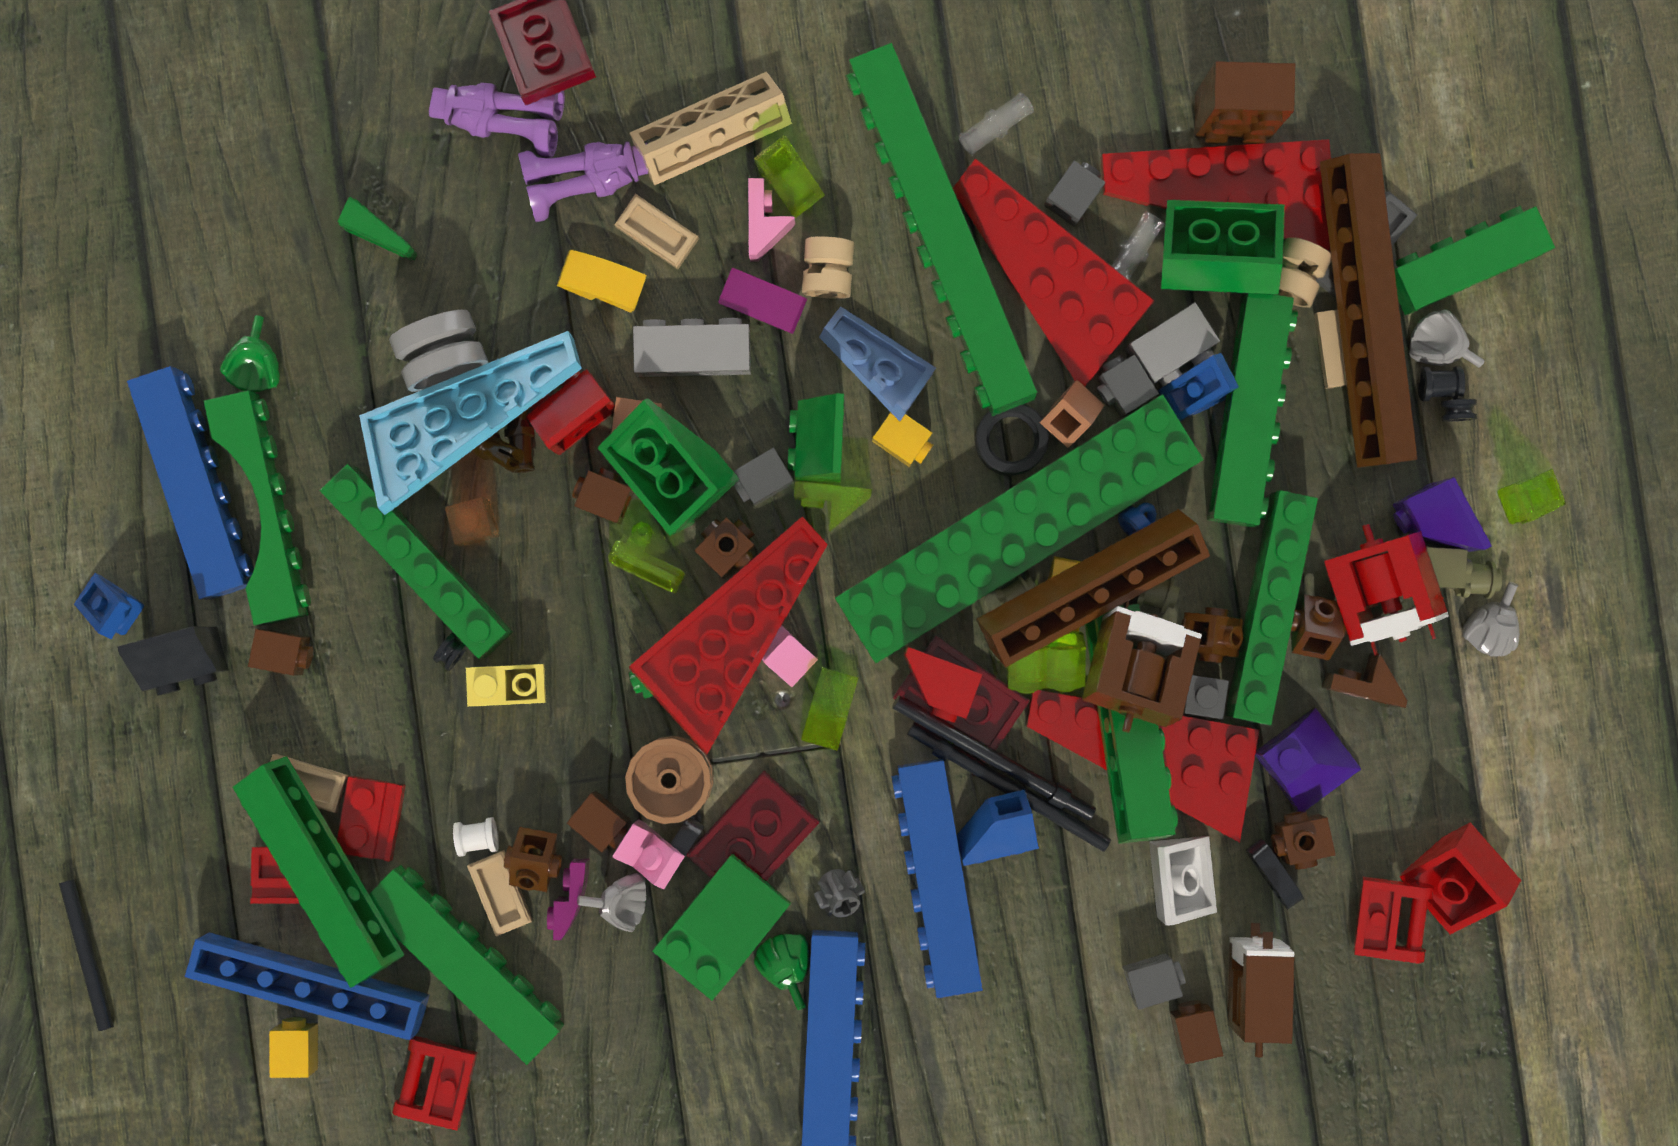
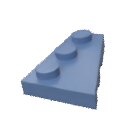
[819,306,936,421]

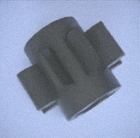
[814,869,865,917]

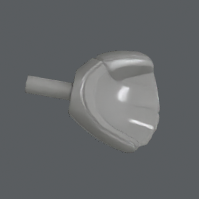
[1409,309,1484,368]
[1462,582,1520,657]
[577,873,646,932]

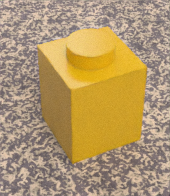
[872,412,933,467]
[269,1017,318,1078]

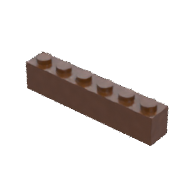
[976,509,1210,667]

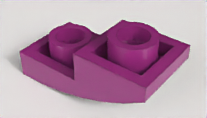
[718,268,807,334]
[547,859,590,940]

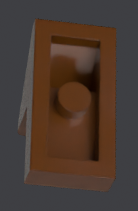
[1322,653,1408,708]

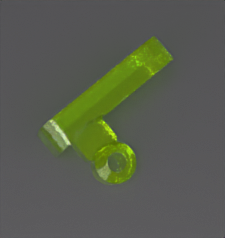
[609,522,685,593]

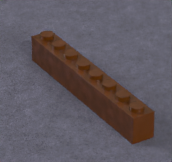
[1320,153,1418,467]

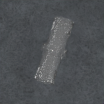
[959,92,1034,156]
[1112,212,1165,280]

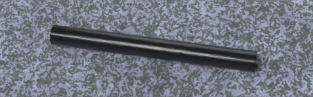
[59,879,114,1031]

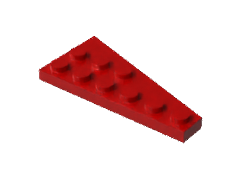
[1100,139,1331,253]
[952,159,1155,388]
[629,516,828,755]
[1026,689,1259,843]

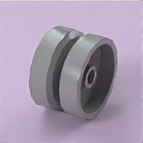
[389,310,489,392]

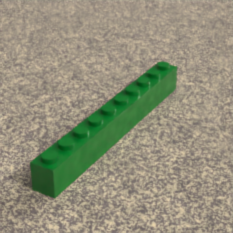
[845,43,1037,416]

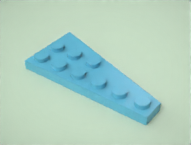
[359,331,582,515]

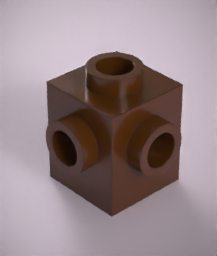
[694,517,755,578]
[1291,594,1346,660]
[1184,607,1243,663]
[1271,811,1336,869]
[504,827,562,892]

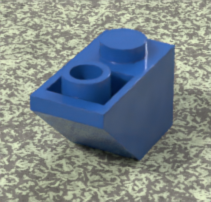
[957,790,1039,866]

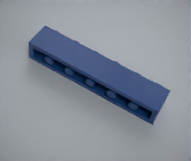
[127,366,254,600]
[891,759,983,998]
[802,930,865,1146]
[185,932,430,1040]

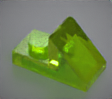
[754,135,825,218]
[1497,469,1566,524]
[794,481,872,533]
[801,667,859,751]

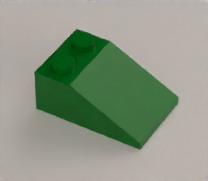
[788,393,844,482]
[597,398,739,536]
[652,854,791,1001]

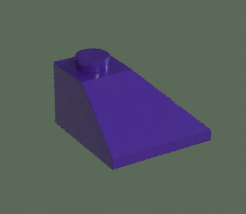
[1392,477,1492,552]
[1255,708,1361,812]

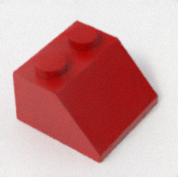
[526,369,615,456]
[903,647,983,723]
[1400,822,1521,934]

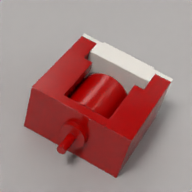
[1324,524,1449,656]

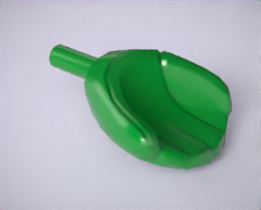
[220,315,280,392]
[753,934,810,1010]

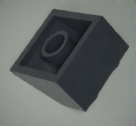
[117,626,228,696]

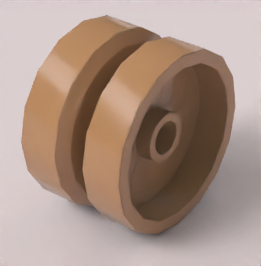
[625,736,714,824]

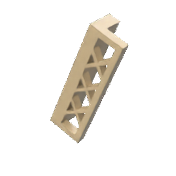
[630,71,792,185]

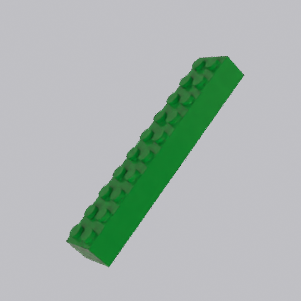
[835,394,1204,664]

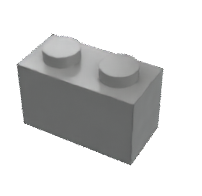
[1125,303,1220,387]

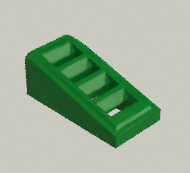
[337,196,417,261]

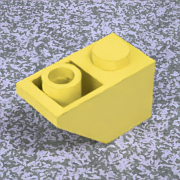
[466,664,546,707]

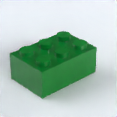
[1161,200,1285,294]

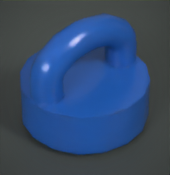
[1118,502,1156,536]

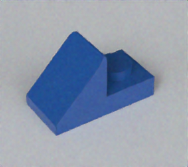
[1158,353,1239,422]
[74,573,144,639]

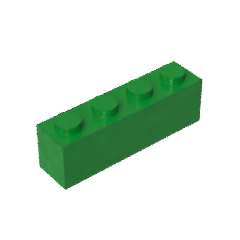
[1394,205,1555,316]

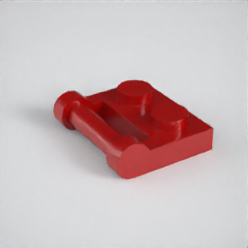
[1353,877,1434,963]
[392,1036,478,1130]

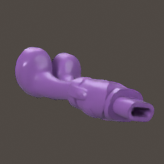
[429,83,565,158]
[518,142,648,222]

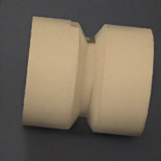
[802,237,854,299]
[1273,237,1331,307]

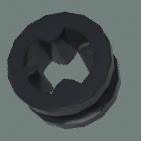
[1441,399,1477,422]
[433,633,468,671]

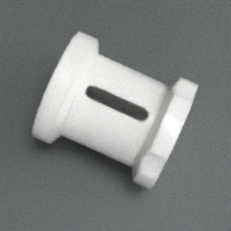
[453,817,499,857]

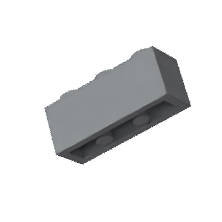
[633,318,751,377]

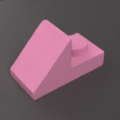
[748,178,795,262]
[762,625,818,687]
[612,819,685,889]

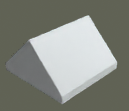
[1149,836,1217,925]

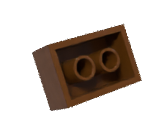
[1194,61,1295,144]

